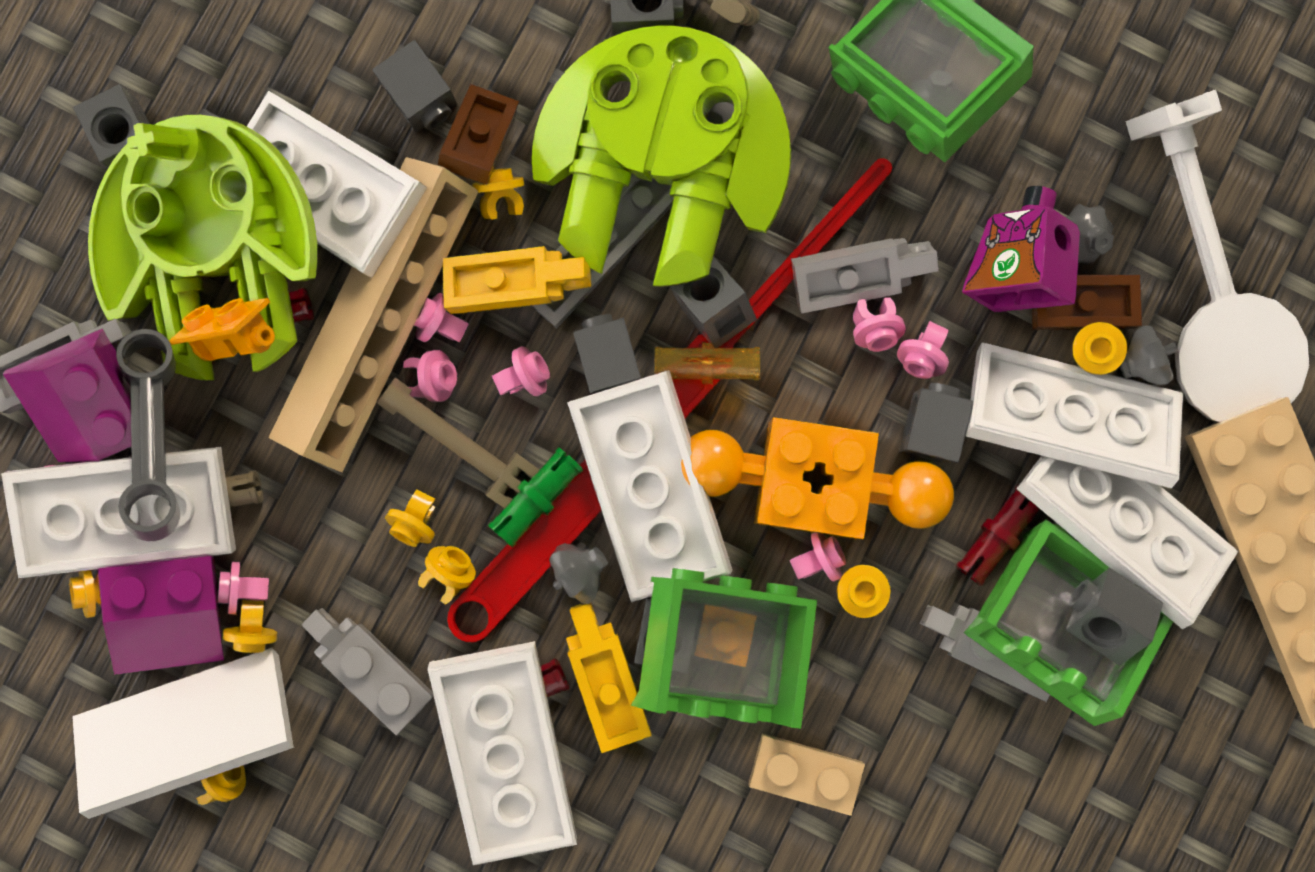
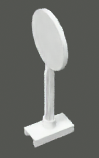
[1125,90,1309,422]

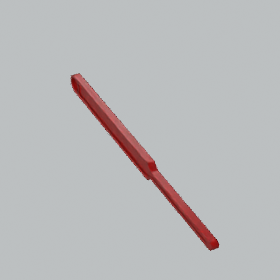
[447,158,892,642]

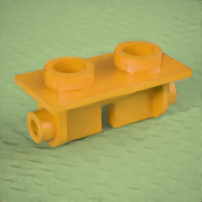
[169,298,275,361]

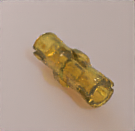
[655,343,760,384]

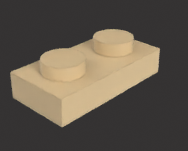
[748,733,865,816]

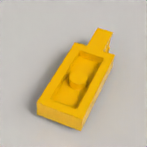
[443,246,592,314]
[566,603,652,753]

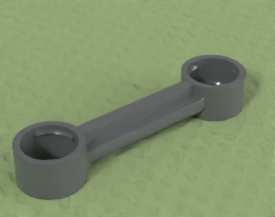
[116,329,180,541]

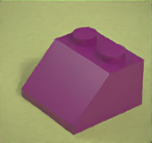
[3,328,131,462]
[98,556,224,675]

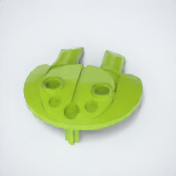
[532,26,791,287]
[88,115,317,381]

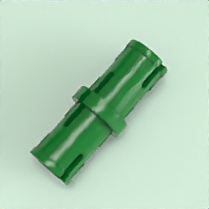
[488,447,583,548]

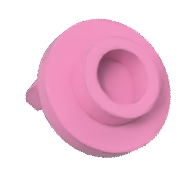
[414,293,469,342]
[853,298,906,352]
[897,321,949,379]
[492,346,550,396]
[404,350,457,402]
[789,532,846,582]
[218,562,269,615]

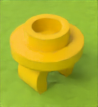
[472,168,524,220]
[1072,322,1127,375]
[385,489,435,547]
[418,546,476,604]
[837,565,890,618]
[69,570,101,618]
[223,599,278,653]
[196,766,246,805]

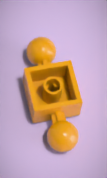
[681,417,954,539]

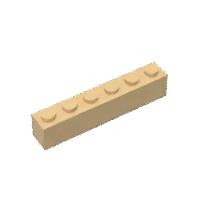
[268,157,478,472]

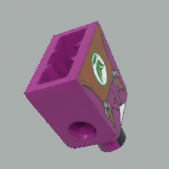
[962,186,1080,312]

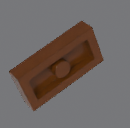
[437,84,519,185]
[1032,275,1142,330]

